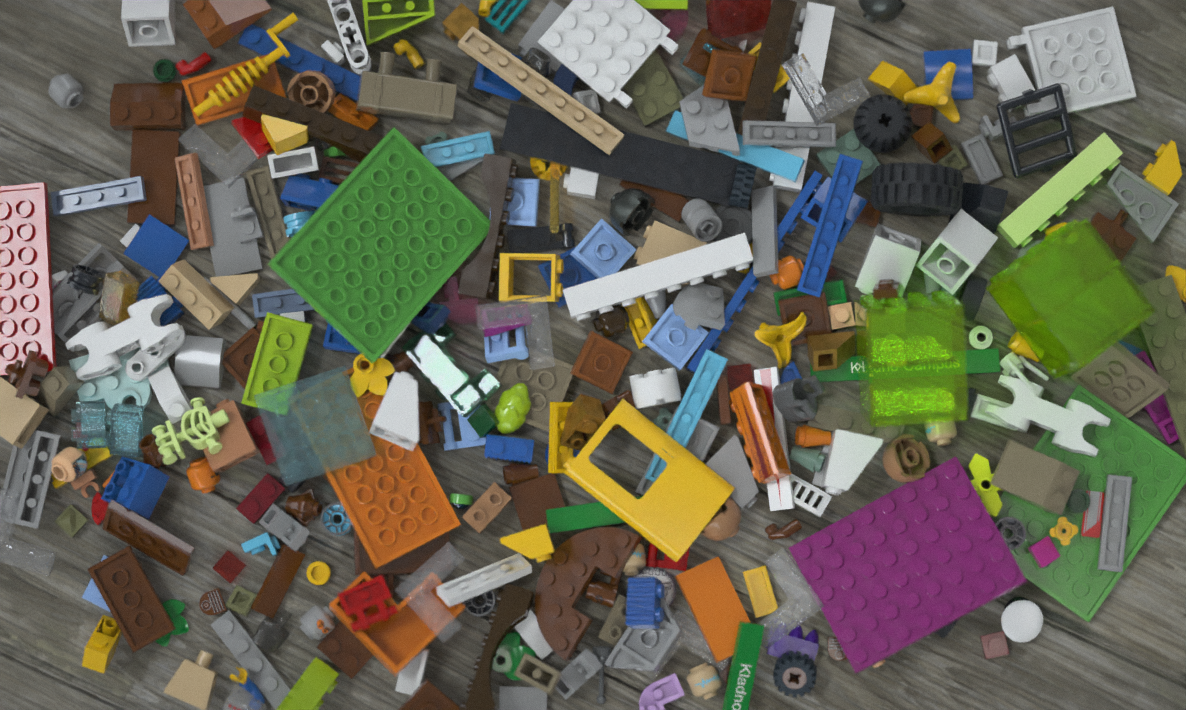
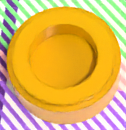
[306,561,331,585]

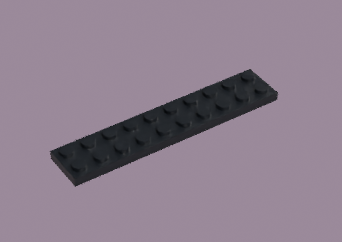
[500,103,740,207]

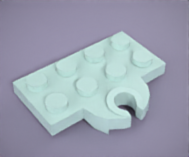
[69,346,171,416]

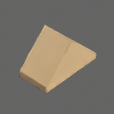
[210,273,261,306]

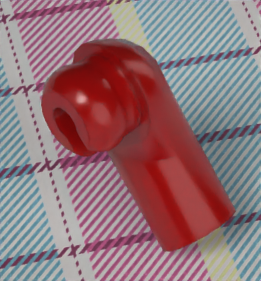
[176,52,211,76]

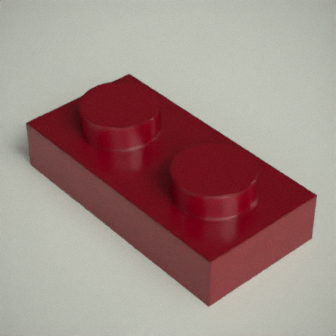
[246,412,290,465]
[236,473,286,524]

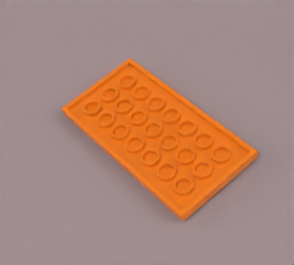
[287,361,461,569]

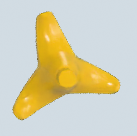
[904,62,960,123]
[754,312,807,369]

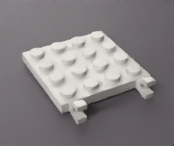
[538,0,678,109]
[1006,7,1136,117]

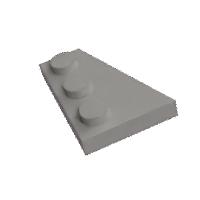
[1106,165,1179,243]

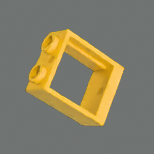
[499,253,564,302]

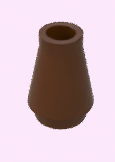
[503,463,539,486]

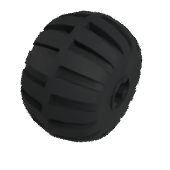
[853,94,912,153]

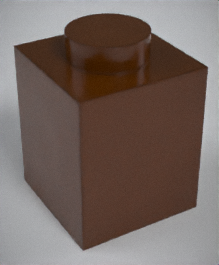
[911,122,953,164]

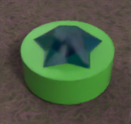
[449,493,473,509]

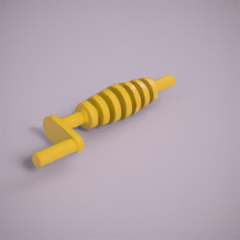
[193,13,298,117]

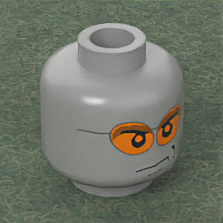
[300,605,335,640]

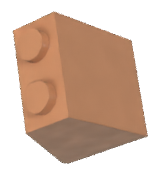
[197,399,260,474]

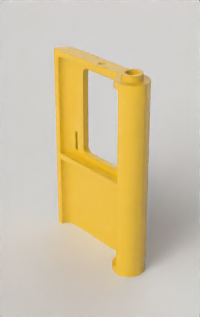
[563,399,735,562]

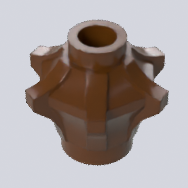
[139,434,167,469]
[285,489,323,526]

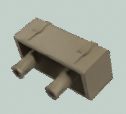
[356,52,457,124]

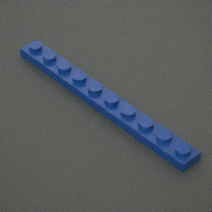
[686,170,823,374]

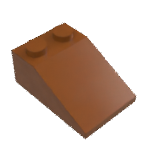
[183,0,272,50]

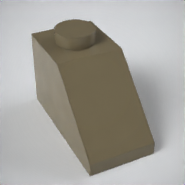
[38,366,84,417]
[514,653,562,695]

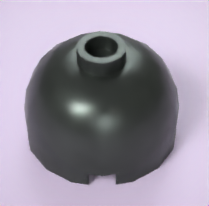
[858,0,906,23]
[609,188,655,236]

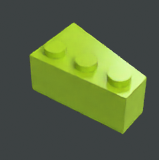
[362,0,436,46]
[276,657,339,710]

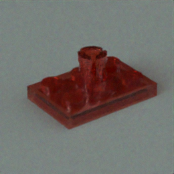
[705,0,771,39]

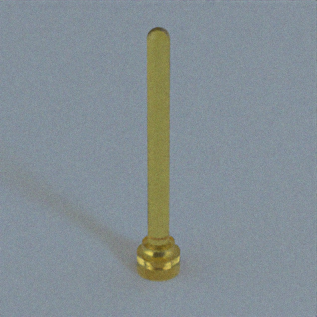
[550,162,560,233]

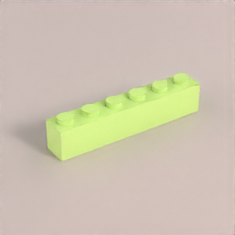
[997,132,1123,248]

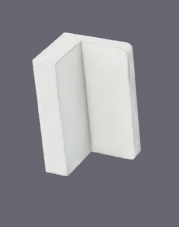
[395,649,430,695]

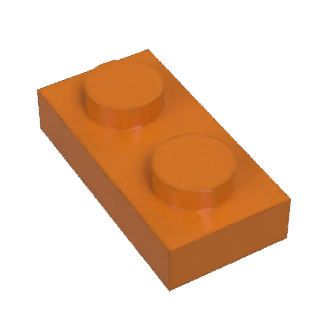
[328,93,379,131]

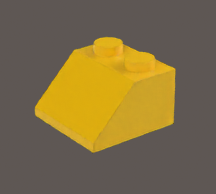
[500,524,555,563]

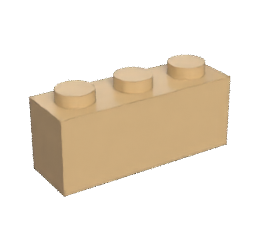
[159,259,234,330]

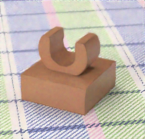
[70,469,101,498]

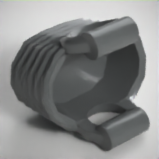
[773,375,825,422]

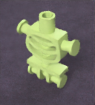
[152,397,230,465]

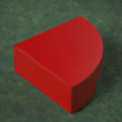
[91,492,109,526]

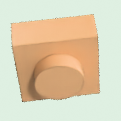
[828,302,855,330]

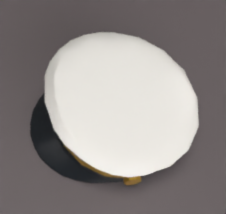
[1001,597,1043,643]

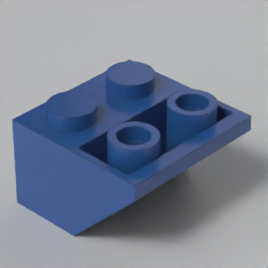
[801,176,868,243]
[101,456,170,519]

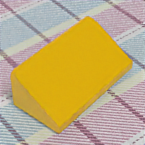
[621,296,658,349]

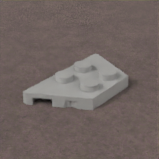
[680,85,740,156]
[604,598,683,672]

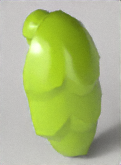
[494,383,531,434]

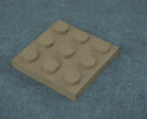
[1070,340,1170,418]
[486,341,573,432]

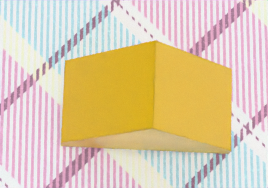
[868,61,917,105]
[261,114,309,155]

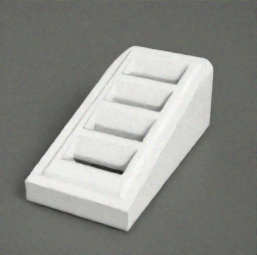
[791,473,832,517]

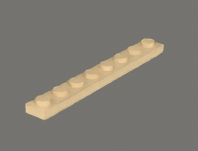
[458,26,624,155]

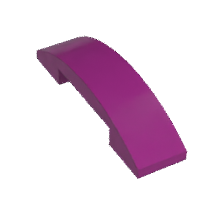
[1135,350,1179,444]

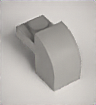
[259,504,310,551]
[555,648,602,700]

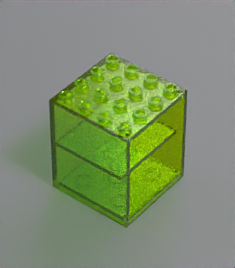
[986,218,1156,379]
[854,290,968,427]

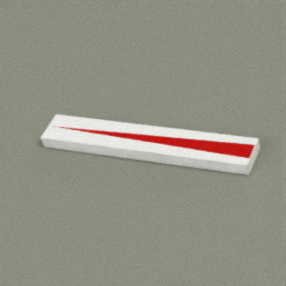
[754,367,795,511]

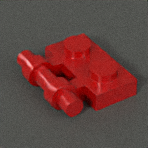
[337,575,398,633]

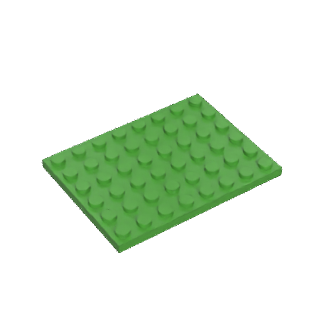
[267,127,490,363]
[990,385,1186,622]

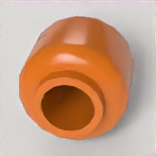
[769,255,804,290]
[186,457,221,494]

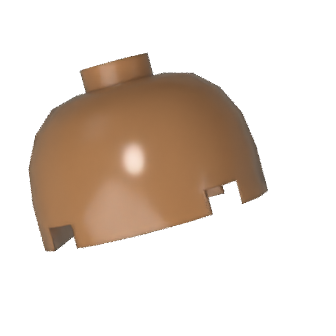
[287,70,336,113]
[882,434,930,483]
[700,496,741,541]

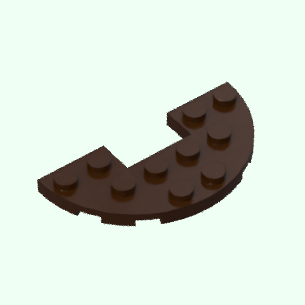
[535,527,642,661]

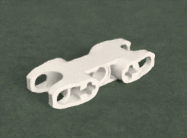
[327,0,372,76]
[65,294,184,381]
[986,375,1111,457]

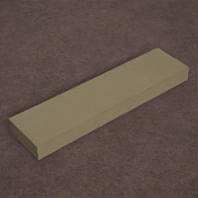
[246,165,290,259]

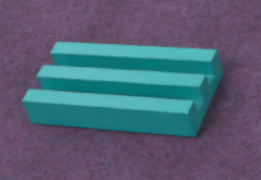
[485,0,531,35]

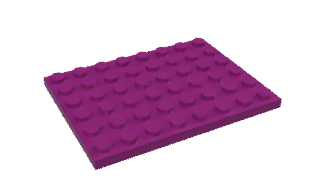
[789,457,1027,674]

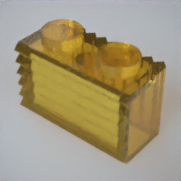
[99,271,140,326]

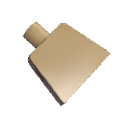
[163,650,218,710]

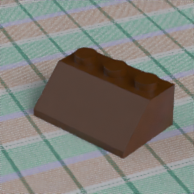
[110,82,185,131]

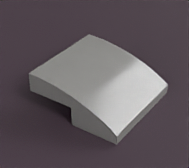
[174,335,226,389]

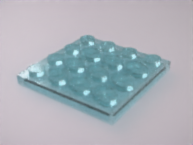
[254,366,377,486]

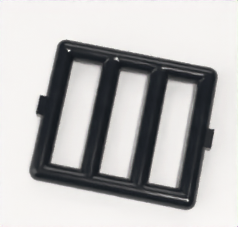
[996,83,1078,178]

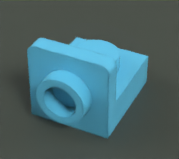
[241,532,281,556]

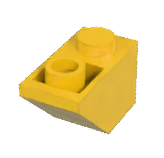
[1142,140,1182,196]
[82,615,122,674]

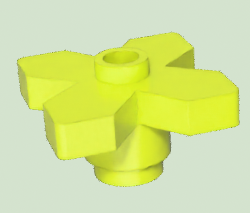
[968,454,1003,517]

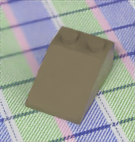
[990,440,1080,515]

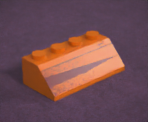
[729,382,791,484]

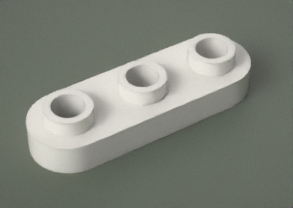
[125,324,186,381]

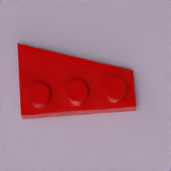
[232,117,273,159]

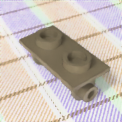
[598,594,628,646]

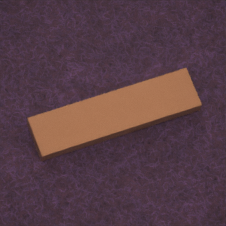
[175,153,214,250]

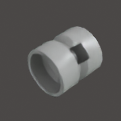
[681,198,722,241]

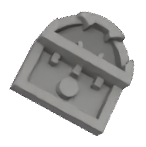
[673,283,725,330]

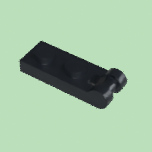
[507,223,575,254]

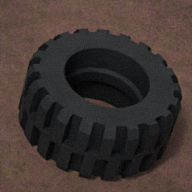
[871,162,963,217]

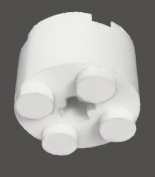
[629,368,681,409]

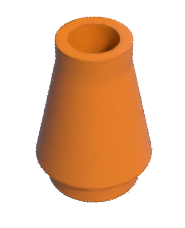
[795,424,831,448]

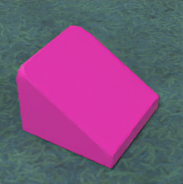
[1028,536,1060,568]

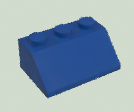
[280,173,338,211]

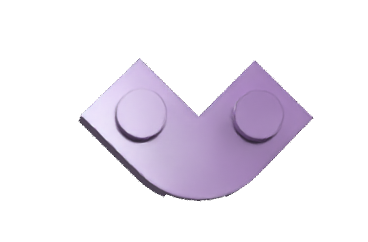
[639,673,685,710]

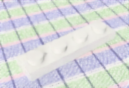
[437,553,532,607]

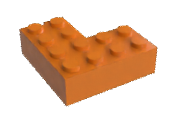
[329,571,466,677]

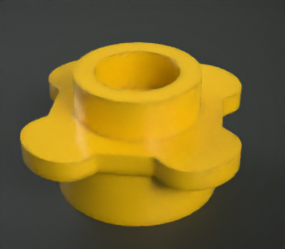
[1049,517,1078,545]

